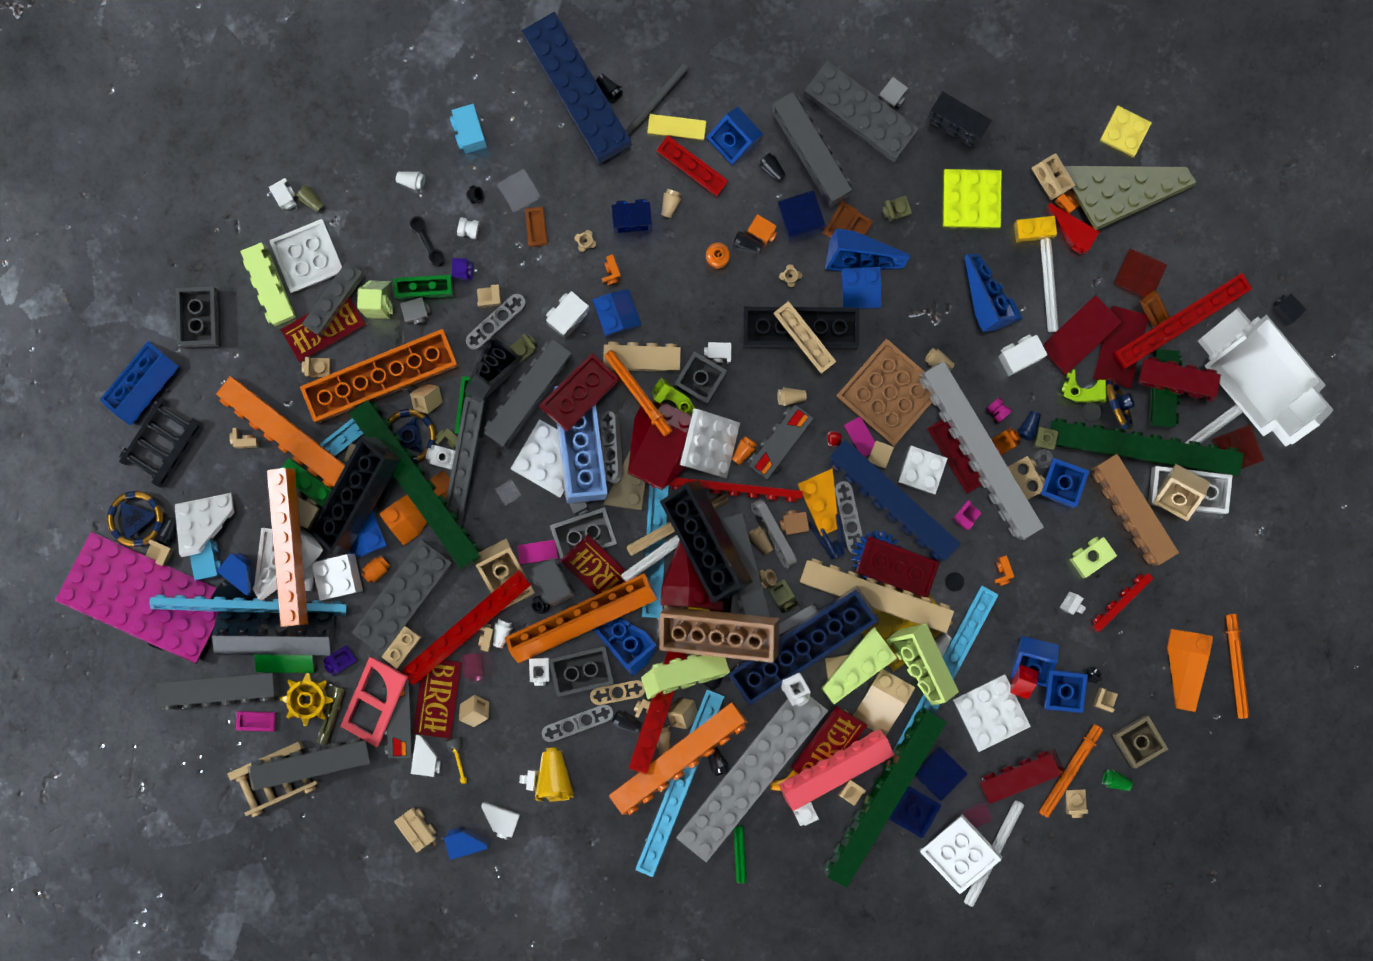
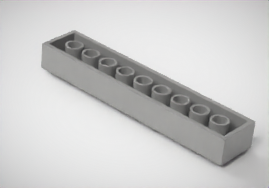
[919,361,1044,539]
[676,692,828,862]

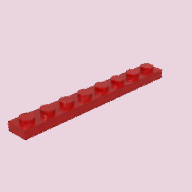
[1114,273,1252,369]
[652,478,803,502]
[402,570,531,685]
[628,651,687,775]

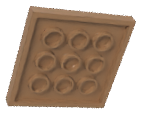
[836,338,932,447]

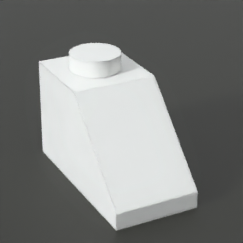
[411,735,441,777]
[481,802,520,839]

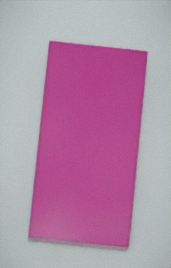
[844,417,875,457]
[517,540,558,565]
[236,711,276,732]

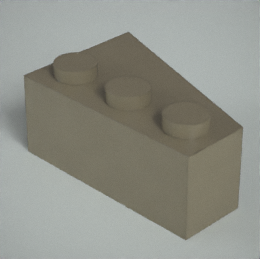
[603,452,646,511]

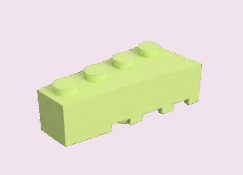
[240,242,296,327]
[886,623,959,705]
[641,654,730,699]

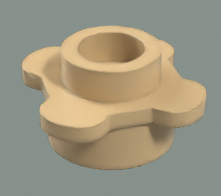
[575,230,596,252]
[779,264,802,287]
[759,569,777,589]

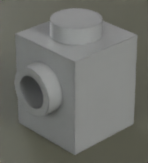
[878,77,908,109]
[400,297,431,325]

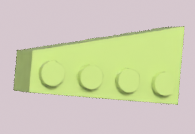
[357,280,394,319]
[822,627,897,704]

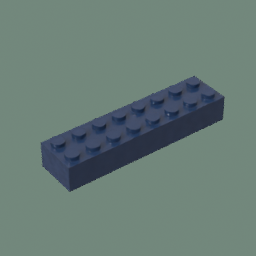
[522,11,632,164]
[828,440,961,562]
[728,585,879,706]

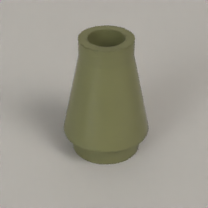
[296,184,324,212]

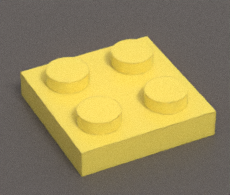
[1100,106,1152,157]

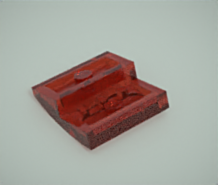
[1114,249,1167,297]
[1213,424,1264,469]

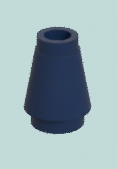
[1019,411,1041,441]

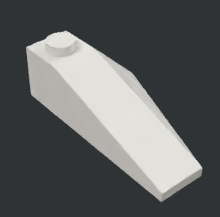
[253,525,323,601]

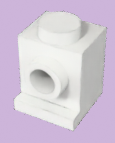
[269,178,296,210]
[704,342,731,364]
[426,445,455,470]
[529,658,550,686]
[781,673,811,706]
[793,802,818,826]

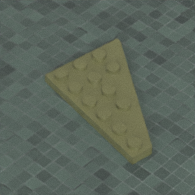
[1064,166,1196,231]

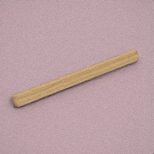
[626,493,728,555]

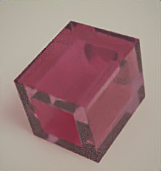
[461,653,485,681]
[961,801,993,828]

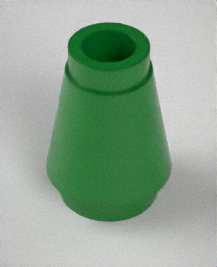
[1102,769,1133,791]

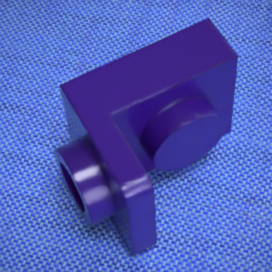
[323,645,357,677]

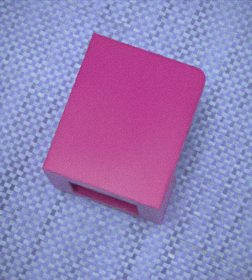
[952,500,981,531]

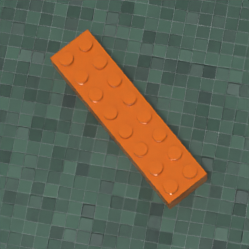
[300,329,459,424]

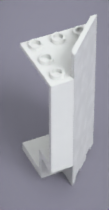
[1198,307,1334,447]

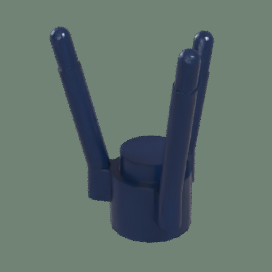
[808,514,847,559]

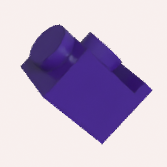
[451,258,473,281]

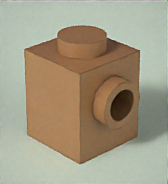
[780,510,809,535]

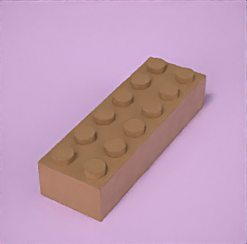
[1091,454,1179,566]
[660,607,780,663]

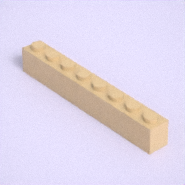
[800,558,954,634]

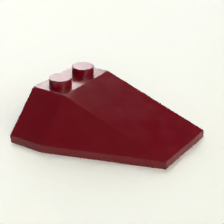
[627,402,692,490]
[660,541,732,613]

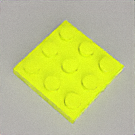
[943,169,1002,228]

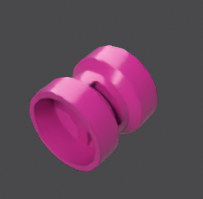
[985,397,1012,423]

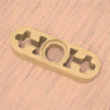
[590,680,645,705]

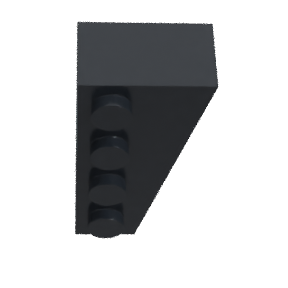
[465,336,522,403]

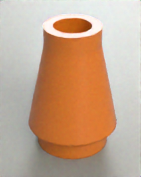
[732,436,758,465]

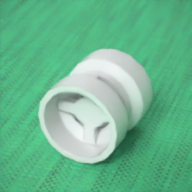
[457,217,480,240]

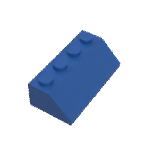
[100,341,179,426]

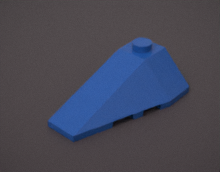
[825,229,910,271]
[965,254,1022,332]
[349,508,389,560]
[593,617,658,676]

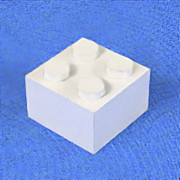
[546,291,590,339]
[998,334,1047,377]
[897,446,947,496]
[312,554,363,601]

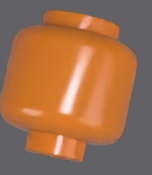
[706,243,730,269]

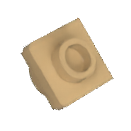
[302,357,331,378]
[230,428,259,449]
[478,623,494,652]
[633,698,651,718]
[1065,789,1088,818]

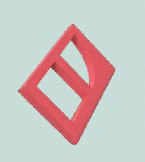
[340,657,408,747]

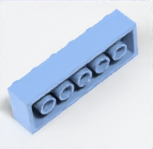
[554,386,607,503]

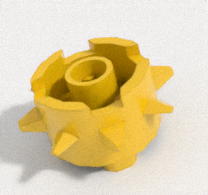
[280,673,333,726]

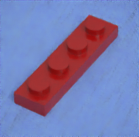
[656,135,728,197]
[1091,573,1154,632]

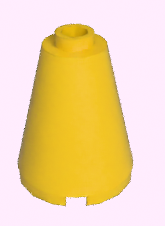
[535,748,574,802]

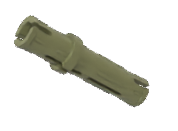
[317,686,346,745]

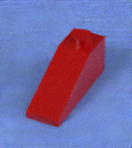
[1046,203,1100,254]

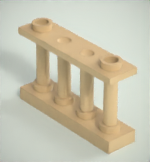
[227,741,319,818]

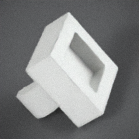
[1059,592,1086,615]
[519,770,539,791]

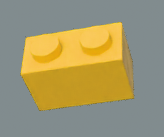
[1014,216,1057,242]

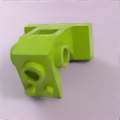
[1062,369,1107,403]
[651,377,695,416]

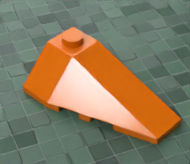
[379,470,450,546]
[1167,629,1213,712]

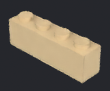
[603,342,681,372]

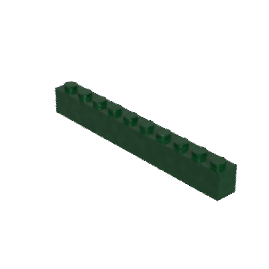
[349,400,481,570]
[1049,418,1244,477]
[824,707,947,888]

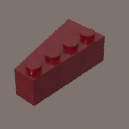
[1138,357,1221,402]
[980,748,1064,804]

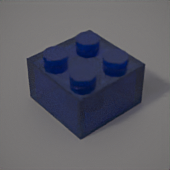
[777,190,826,241]
[612,199,652,234]
[915,746,968,801]
[889,786,942,839]

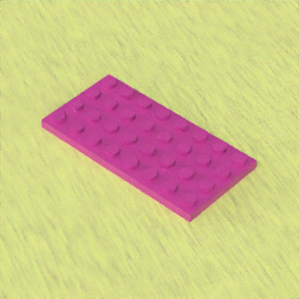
[55,532,223,664]

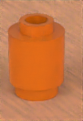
[361,555,390,583]

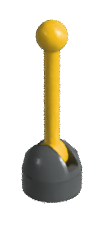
[445,737,467,784]

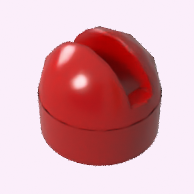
[827,431,842,447]

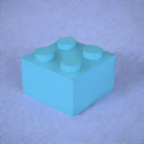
[450,104,487,154]

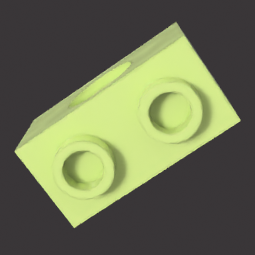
[1070,537,1117,578]

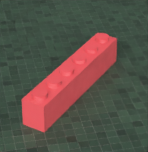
[779,729,894,811]

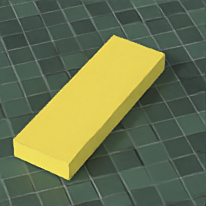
[647,114,706,141]

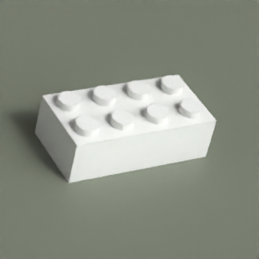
[1148,466,1233,515]

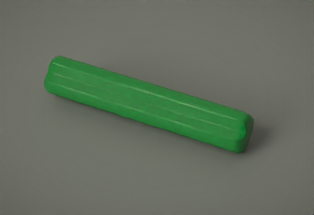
[733,825,747,883]

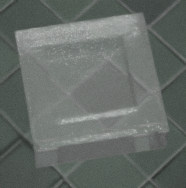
[495,480,522,506]

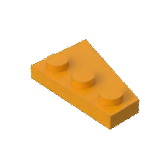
[797,468,838,536]

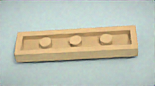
[773,301,836,373]

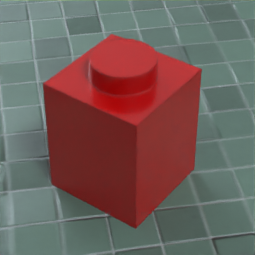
[1010,665,1038,699]

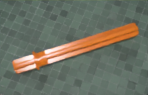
[605,350,672,436]
[1226,614,1249,719]
[1039,724,1104,818]

